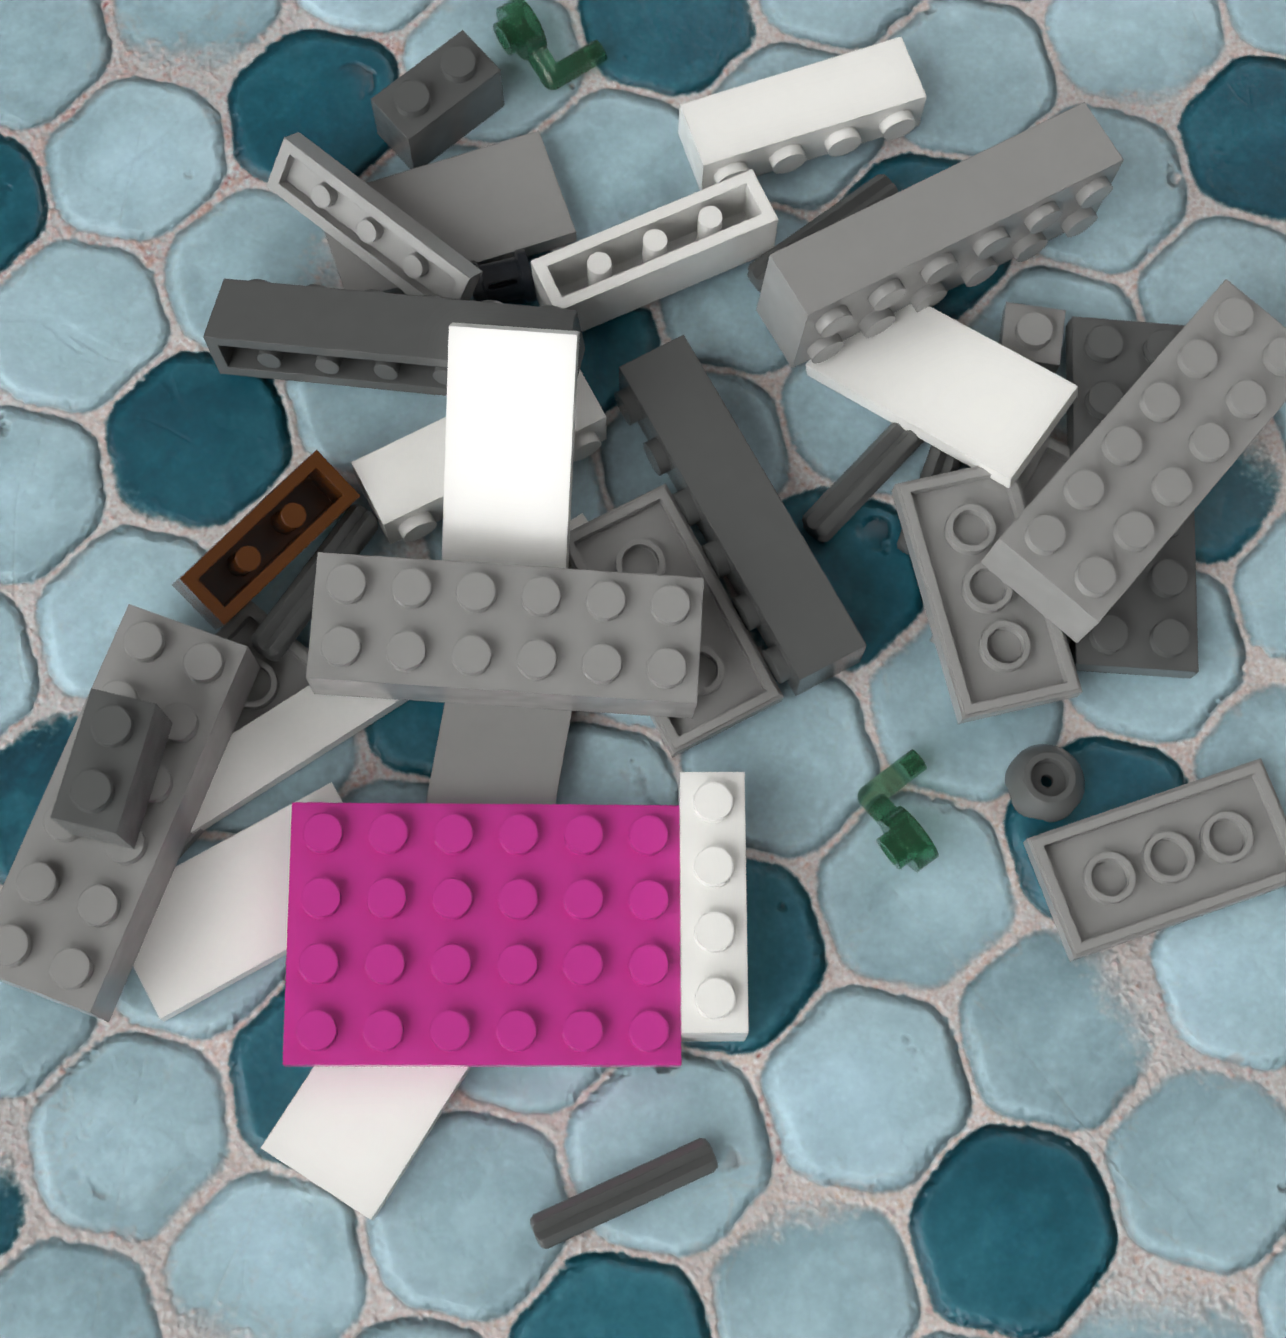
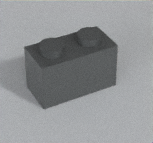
[371,30,504,169]
[50,688,173,849]

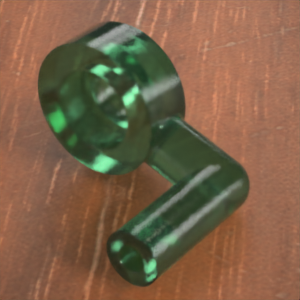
[493,0,607,90]
[857,749,939,872]

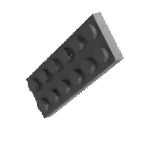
[1066,316,1199,678]

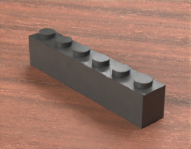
[203,278,585,396]
[614,335,867,696]

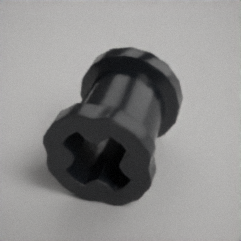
[470,248,537,303]

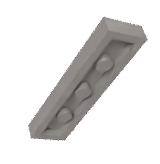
[266,132,483,300]

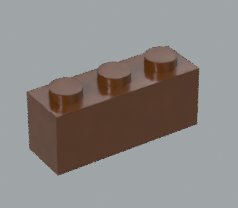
[172,450,360,630]

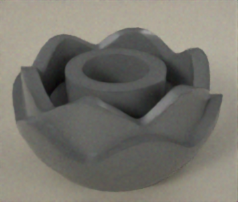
[1005,744,1085,823]

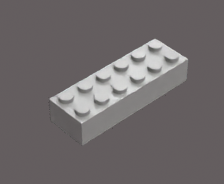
[756,102,1124,368]
[981,279,1286,643]
[306,552,704,719]
[0,604,260,1022]

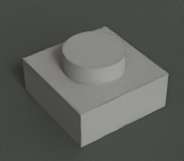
[999,302,1066,374]

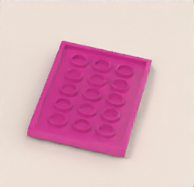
[283,802,682,1067]

